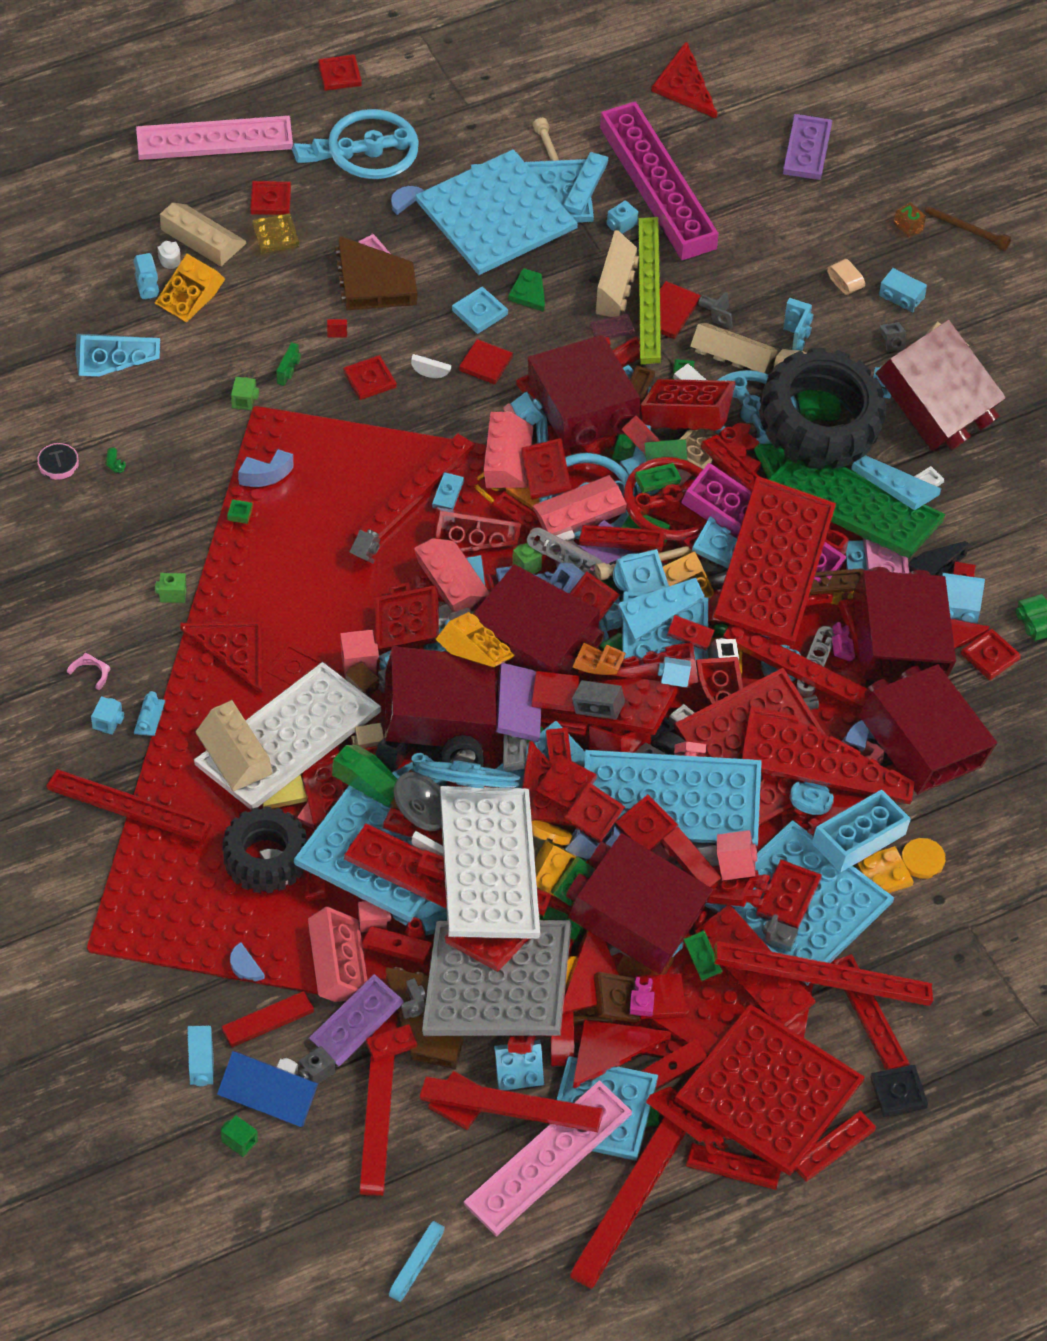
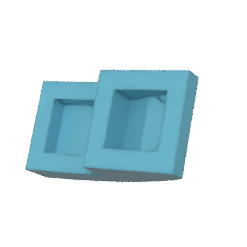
[292,139,332,163]

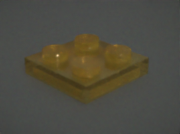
[252,214,299,254]

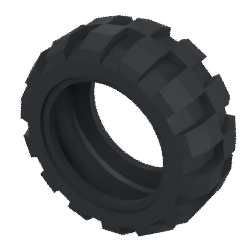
[759,348,886,469]

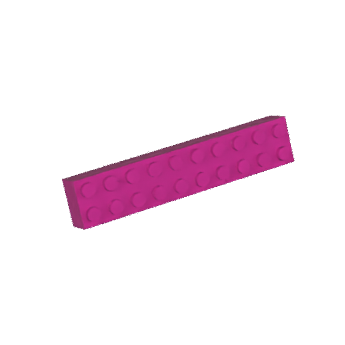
[600,101,719,260]

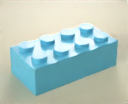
[812,790,911,873]

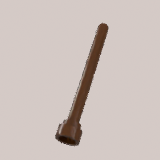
[925,206,1011,251]

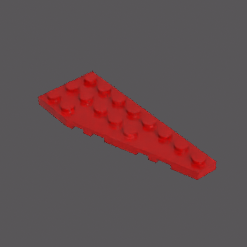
[496,678,679,735]
[741,706,915,805]

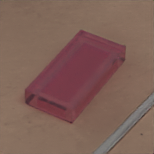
[590,314,634,339]

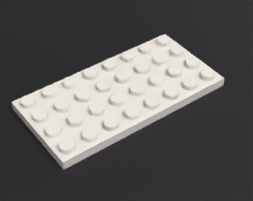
[194,662,381,809]
[440,786,540,939]

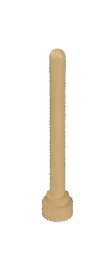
[533,118,559,161]
[595,546,691,581]

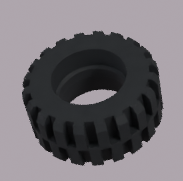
[222,806,307,893]

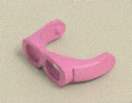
[67,653,111,690]

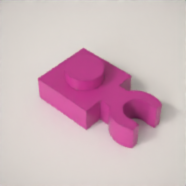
[832,622,855,661]
[630,977,654,1016]

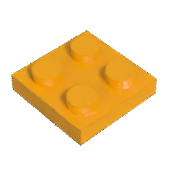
[855,846,913,893]

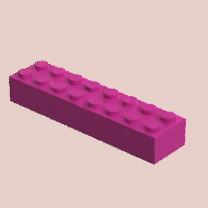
[681,463,846,583]

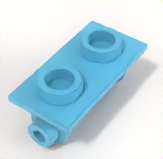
[134,691,165,736]

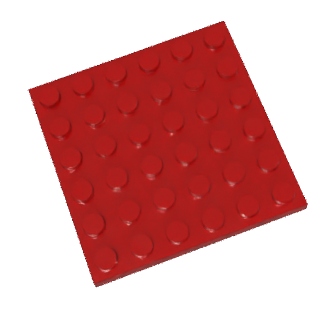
[674,668,828,826]
[674,1004,865,1176]

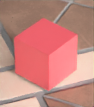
[341,630,379,677]
[717,830,758,880]

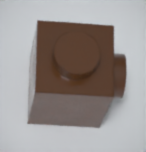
[345,662,379,697]

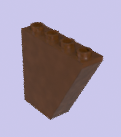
[335,237,417,310]
[386,967,465,1069]

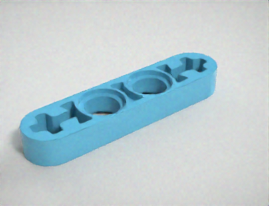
[389,1221,445,1302]

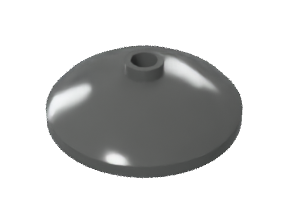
[394,772,442,831]

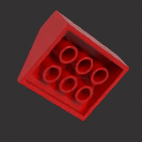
[641,379,735,431]

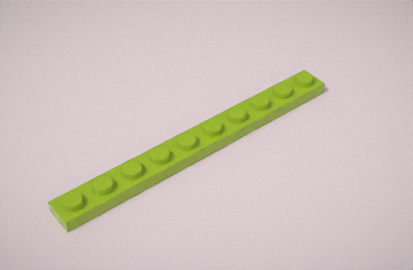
[639,217,661,364]

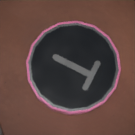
[38,443,79,480]

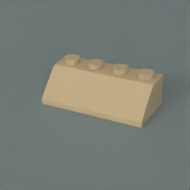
[160,203,246,266]
[596,230,639,319]
[690,323,780,373]
[196,700,272,792]

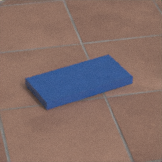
[217,1051,318,1127]

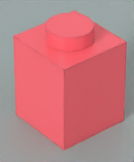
[358,901,391,933]

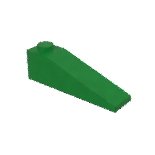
[332,745,397,809]

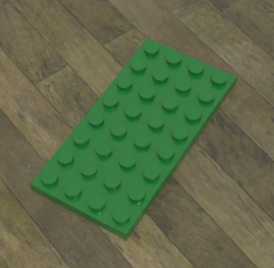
[768,459,946,558]

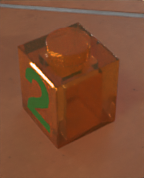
[894,202,926,238]

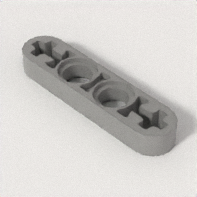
[527,528,602,578]
[796,626,835,697]

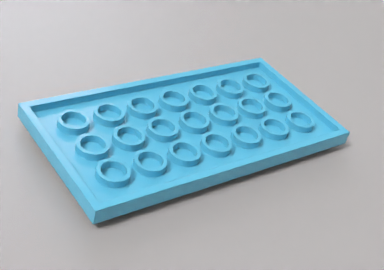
[584,750,761,846]

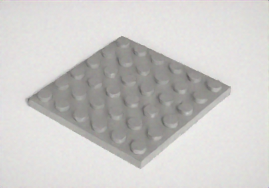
[422,920,571,1036]

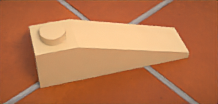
[679,429,719,469]

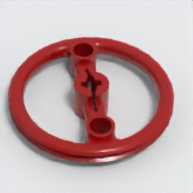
[624,457,707,541]

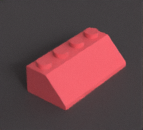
[484,412,533,488]
[533,475,626,536]
[414,538,490,612]
[308,907,367,1002]

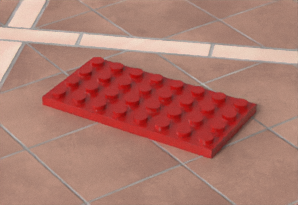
[713,476,836,645]

